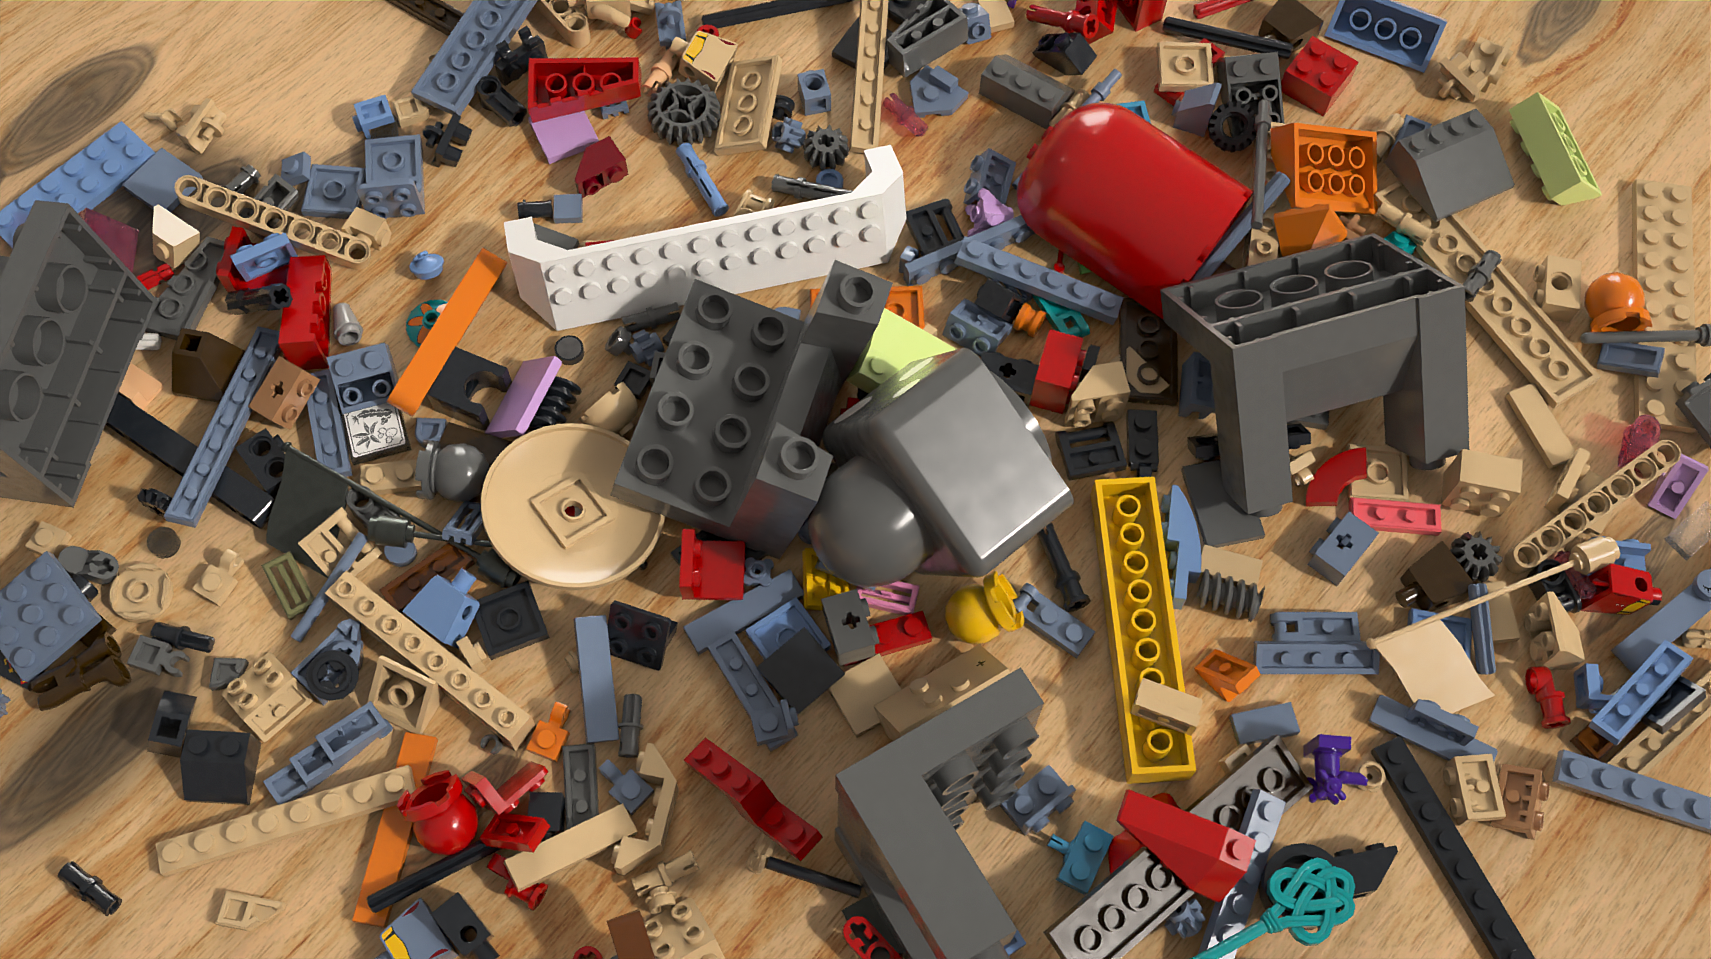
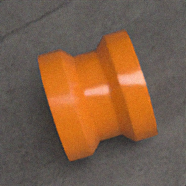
[1013,303,1046,338]

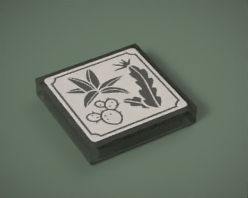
[340,403,412,465]

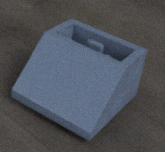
[326,342,398,414]

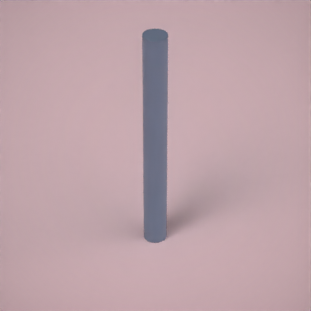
[290,532,368,642]

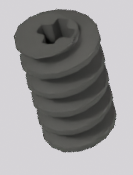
[1196,569,1265,622]

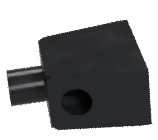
[431,892,500,959]

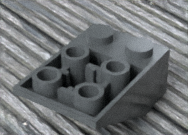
[1216,52,1285,137]

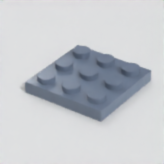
[0,551,102,683]

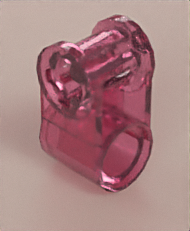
[1617,415,1661,473]

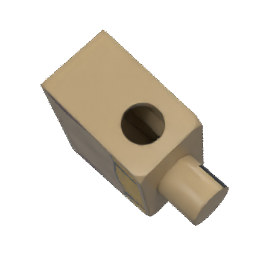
[669,31,738,93]

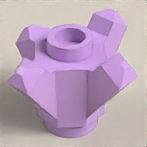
[965,188,1014,237]

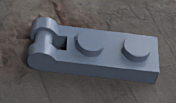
[1012,583,1095,659]
[1270,612,1361,641]

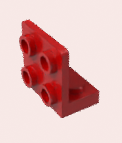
[679,529,745,600]

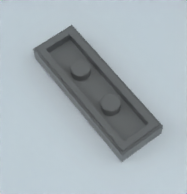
[563,743,599,830]

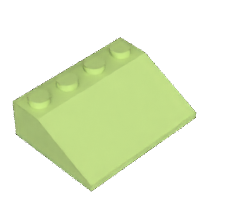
[846,308,957,393]

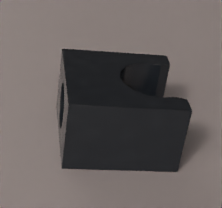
[427,347,512,431]

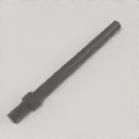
[1251,100,1271,230]

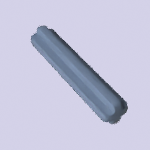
[1468,583,1496,675]

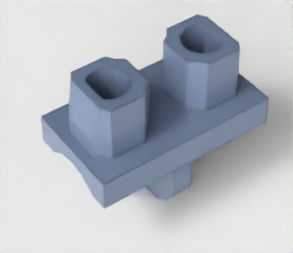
[655,0,686,50]

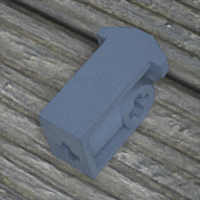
[291,619,364,706]

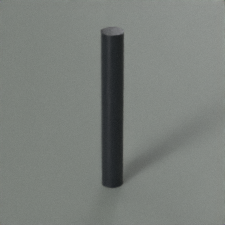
[766,856,862,899]

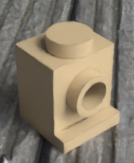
[342,207,392,251]

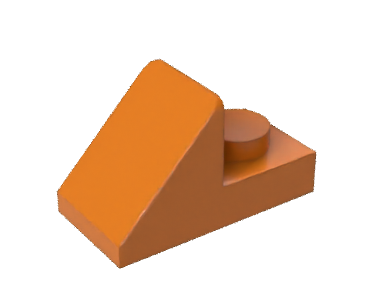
[1194,649,1261,702]

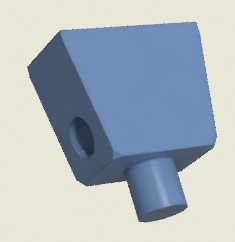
[402,568,480,648]

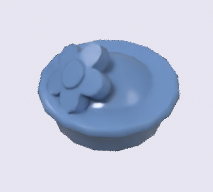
[409,251,444,280]

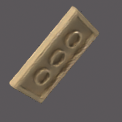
[714,55,783,156]

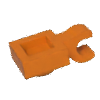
[526,702,571,763]

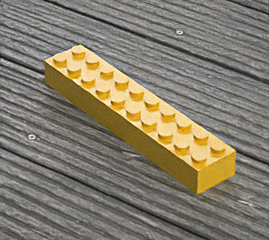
[1090,477,1196,784]

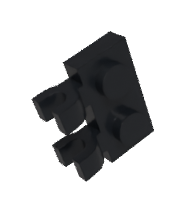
[494,25,548,86]

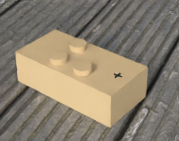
[874,644,1010,741]

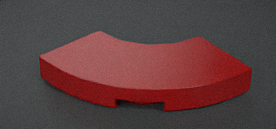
[1306,447,1367,507]

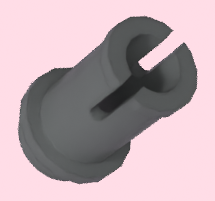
[224,164,261,194]

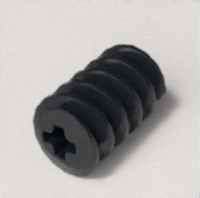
[528,376,582,432]

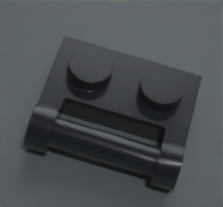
[905,199,967,257]
[1055,421,1127,481]

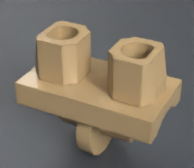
[1437,52,1487,103]
[176,98,227,154]

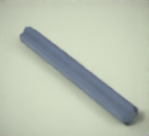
[1192,171,1290,281]

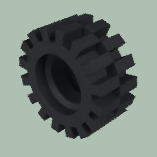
[1208,101,1257,152]

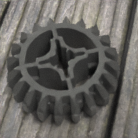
[647,77,721,146]

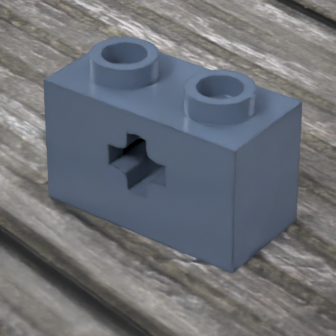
[1307,512,1379,586]

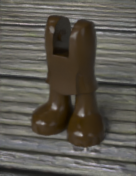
[30,632,132,711]

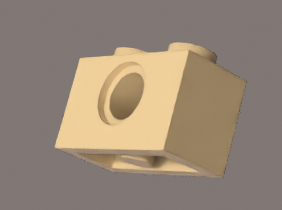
[1533,255,1582,323]

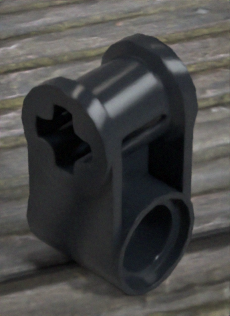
[1527,559,1582,613]

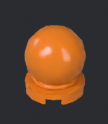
[1584,272,1653,344]

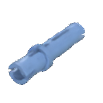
[676,143,729,217]

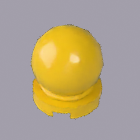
[945,571,1024,645]

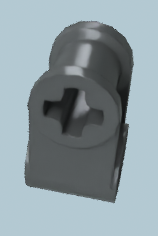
[346,485,401,530]

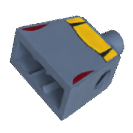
[374,898,459,959]

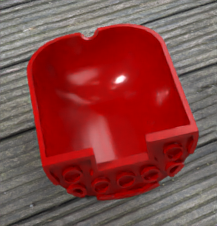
[1017,103,1253,319]

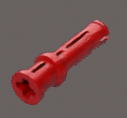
[1026,4,1099,39]

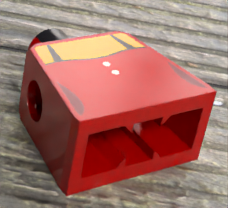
[1578,563,1662,615]

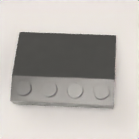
[1384,109,1515,222]

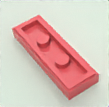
[1348,497,1442,536]

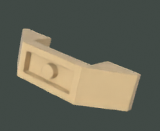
[611,743,679,876]

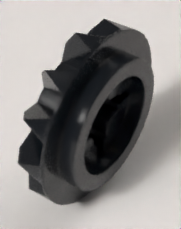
[137,488,172,518]
[306,650,359,702]

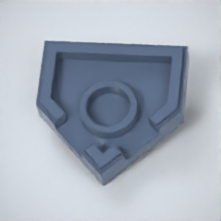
[910,65,969,118]

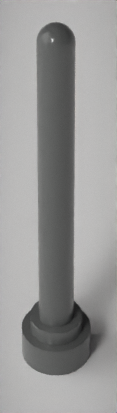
[1580,324,1711,347]

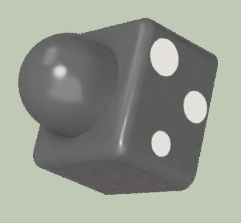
[808,348,1074,587]

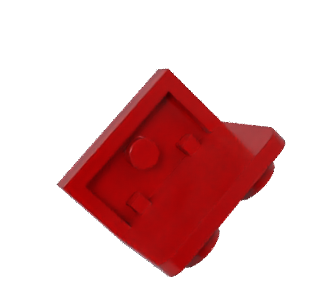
[216,226,289,292]
[462,761,549,815]

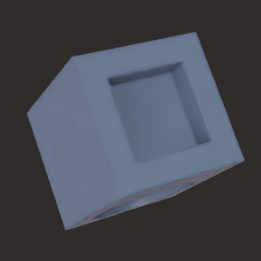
[797,69,831,116]

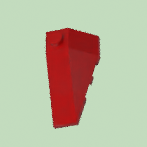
[1116,789,1256,903]

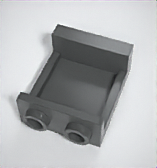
[1675,373,1711,448]

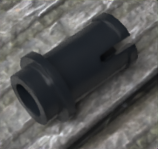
[517,199,553,219]

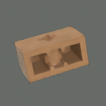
[248,356,321,430]

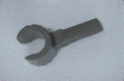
[480,734,503,755]

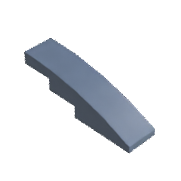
[263,701,388,805]

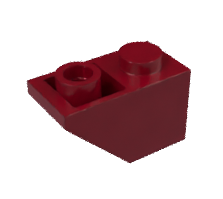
[575,136,629,198]

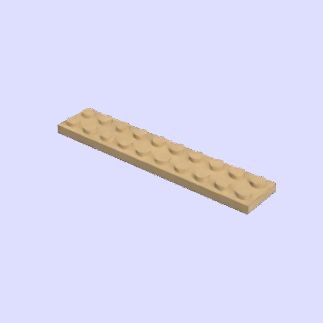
[1632,179,1697,434]
[1374,181,1601,409]

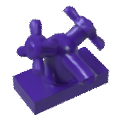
[1303,734,1368,805]

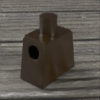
[1258,0,1324,53]
[1395,541,1474,612]

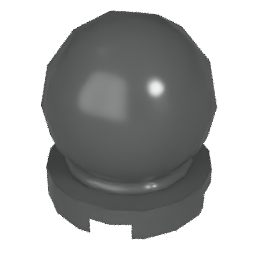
[415,440,489,502]

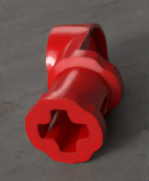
[1525,666,1571,729]
[486,853,548,911]

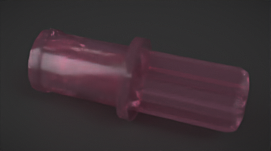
[883,93,928,137]

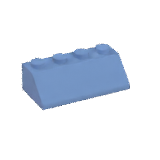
[1324,0,1447,73]

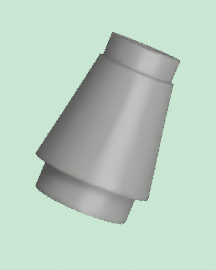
[333,303,363,346]

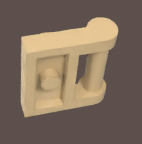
[298,507,382,577]

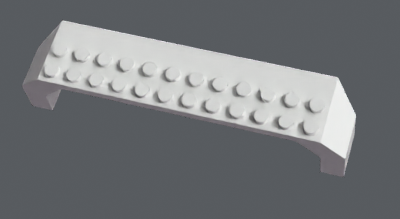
[504,145,906,331]

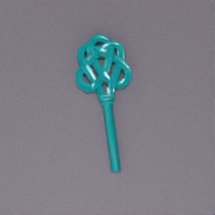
[1190,857,1355,959]

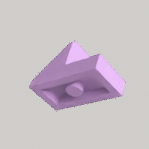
[1648,454,1709,519]

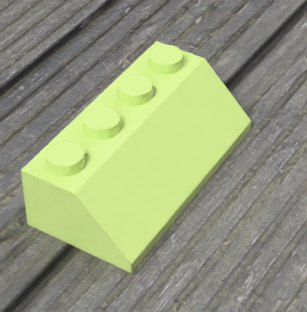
[1509,92,1602,205]

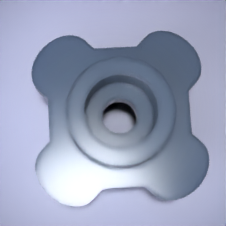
[744,557,774,587]

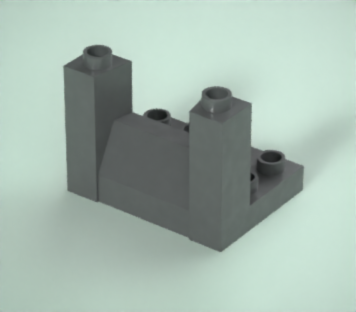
[0,200,157,508]
[1160,233,1469,517]
[610,260,893,560]
[834,667,1044,959]

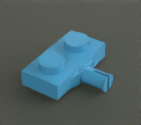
[1047,821,1114,895]

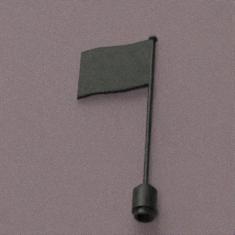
[266,442,522,588]

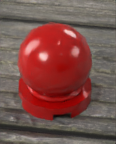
[397,770,478,855]

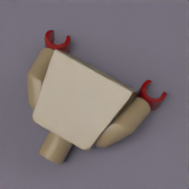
[566,0,642,39]

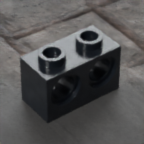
[235,428,285,499]

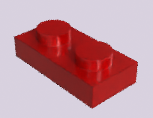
[480,813,550,853]

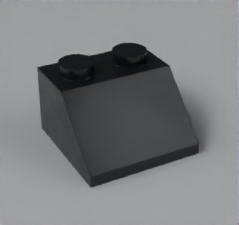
[180,729,262,805]

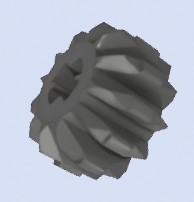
[803,124,849,171]
[1450,531,1503,583]

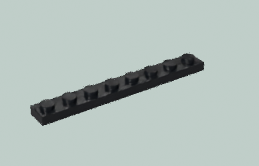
[1370,735,1535,959]

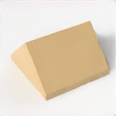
[367,655,445,734]

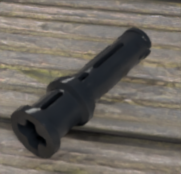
[1037,522,1091,612]

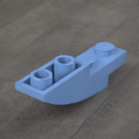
[1161,485,1201,610]

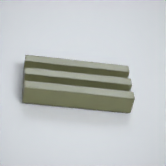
[261,551,315,620]

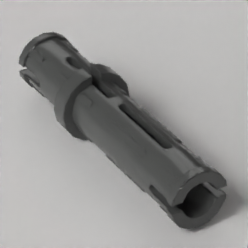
[771,174,854,200]

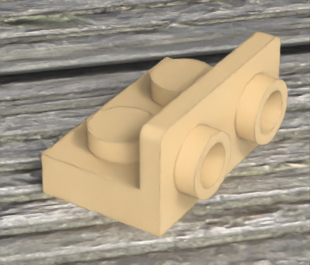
[1462,36,1514,93]
[1443,754,1506,826]

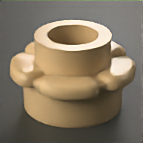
[1354,761,1386,792]
[645,886,677,914]

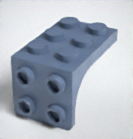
[357,134,425,219]

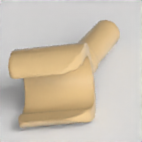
[144,108,183,131]

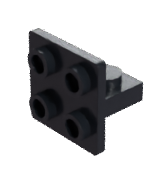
[607,600,678,671]

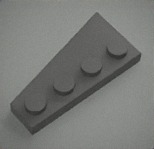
[145,237,224,341]

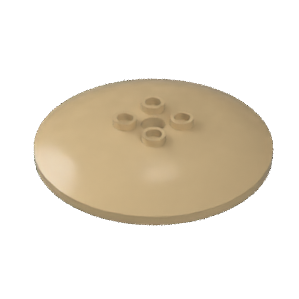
[481,423,665,590]

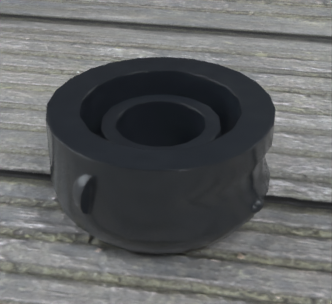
[1258,843,1341,931]

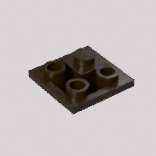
[172,328,245,403]

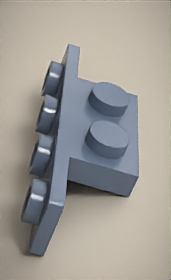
[1369,695,1498,761]

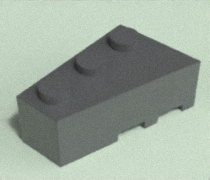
[887,0,968,78]

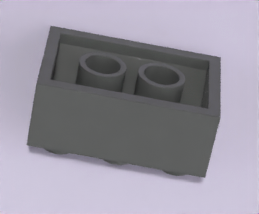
[979,54,1075,129]

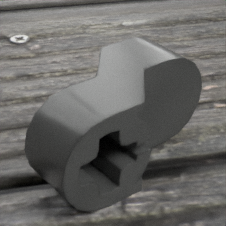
[58,546,119,585]

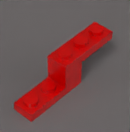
[684,737,823,862]

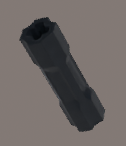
[225,283,293,315]

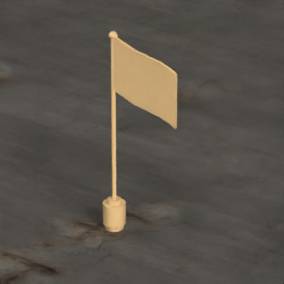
[1366,536,1620,713]

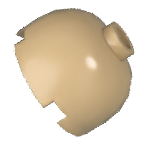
[579,382,638,437]

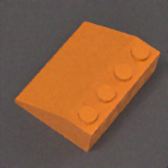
[1271,123,1378,215]

